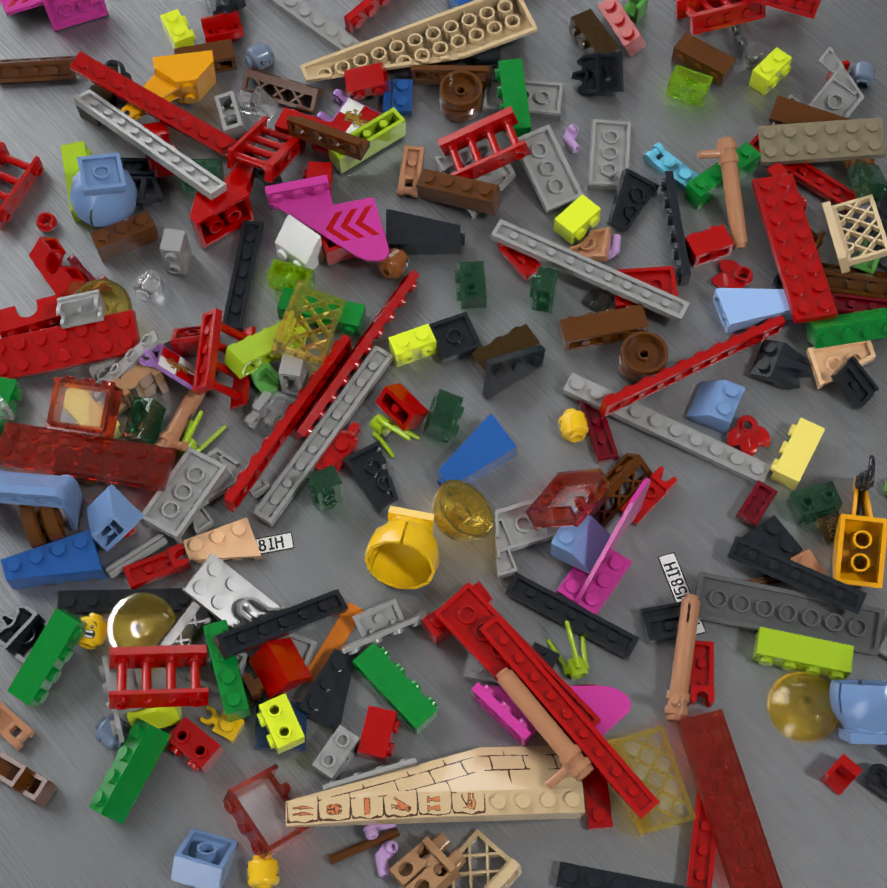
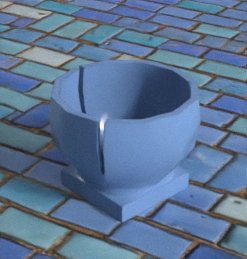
[70,152,137,227]
[829,680,887,745]

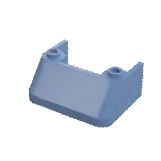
[0,469,84,531]

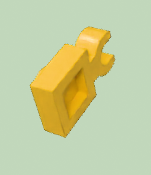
[200,706,245,744]

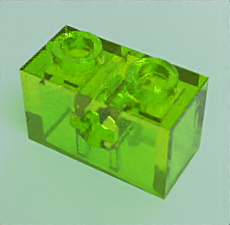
[666,65,713,107]
[267,258,316,293]

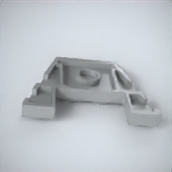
[788,46,865,118]
[434,144,516,220]
[193,448,271,535]
[494,498,560,580]

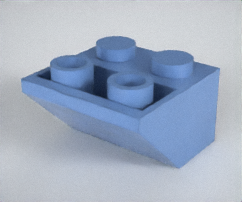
[87,484,144,552]

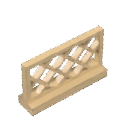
[822,194,887,274]
[452,829,522,888]

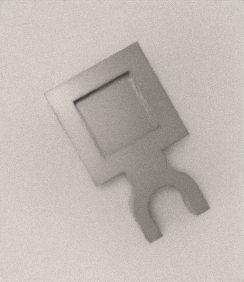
[244,390,275,430]

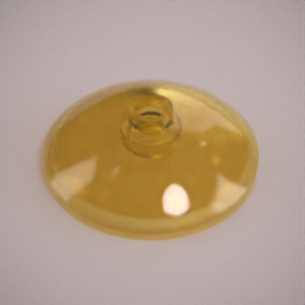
[106,593,176,647]
[768,672,838,742]

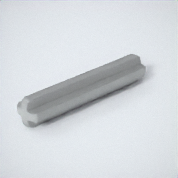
[105,532,168,578]

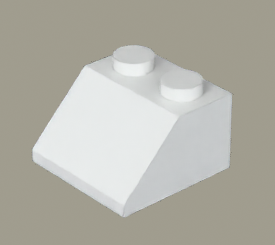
[275,214,324,275]

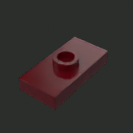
[736,480,778,528]

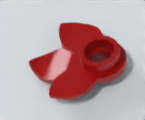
[711,260,753,288]
[726,415,771,456]

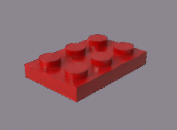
[613,266,679,309]

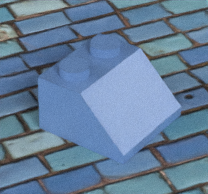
[685,379,745,434]
[550,507,611,574]
[171,828,238,888]

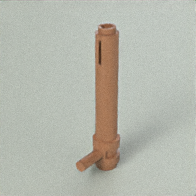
[697,137,748,249]
[150,370,219,464]
[664,594,700,723]
[496,667,594,789]

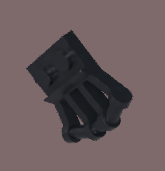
[120,157,165,208]

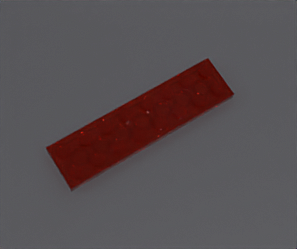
[0,421,177,492]
[676,709,783,888]

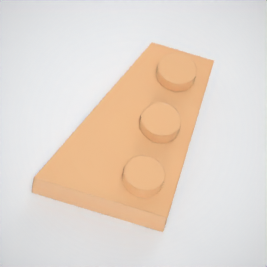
[806,340,876,389]
[183,517,262,563]

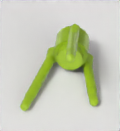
[176,410,227,456]
[370,414,420,458]
[547,621,590,680]

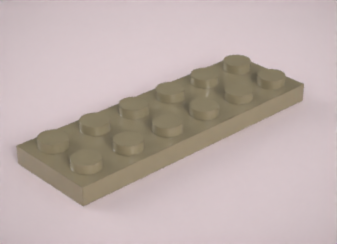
[758,117,886,166]

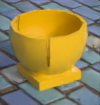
[364,506,440,589]

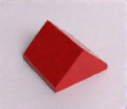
[171,325,219,358]
[249,637,313,700]

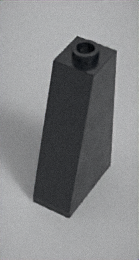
[386,209,465,255]

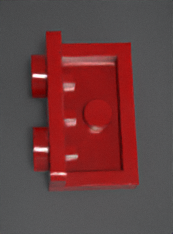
[200,10,244,43]

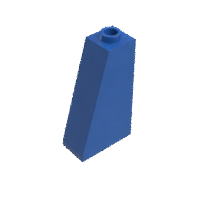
[437,414,517,496]

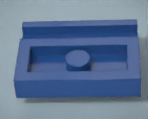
[383,79,413,116]

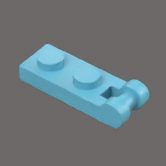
[643,143,698,191]

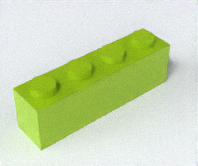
[329,107,406,174]
[60,141,92,222]
[223,317,309,379]
[752,627,854,680]

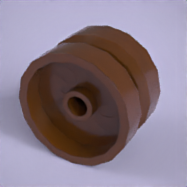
[439,70,483,122]
[618,331,668,385]
[19,505,66,548]

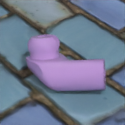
[563,124,581,153]
[608,234,621,260]
[363,824,397,840]
[375,840,398,878]

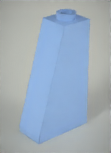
[712,288,793,335]

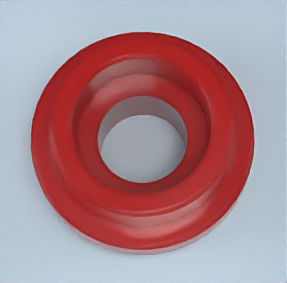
[36,212,57,232]

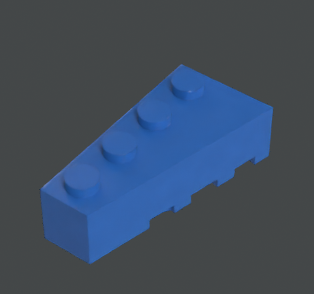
[1,529,107,589]

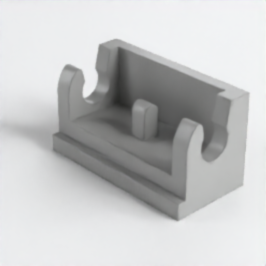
[56,289,106,329]

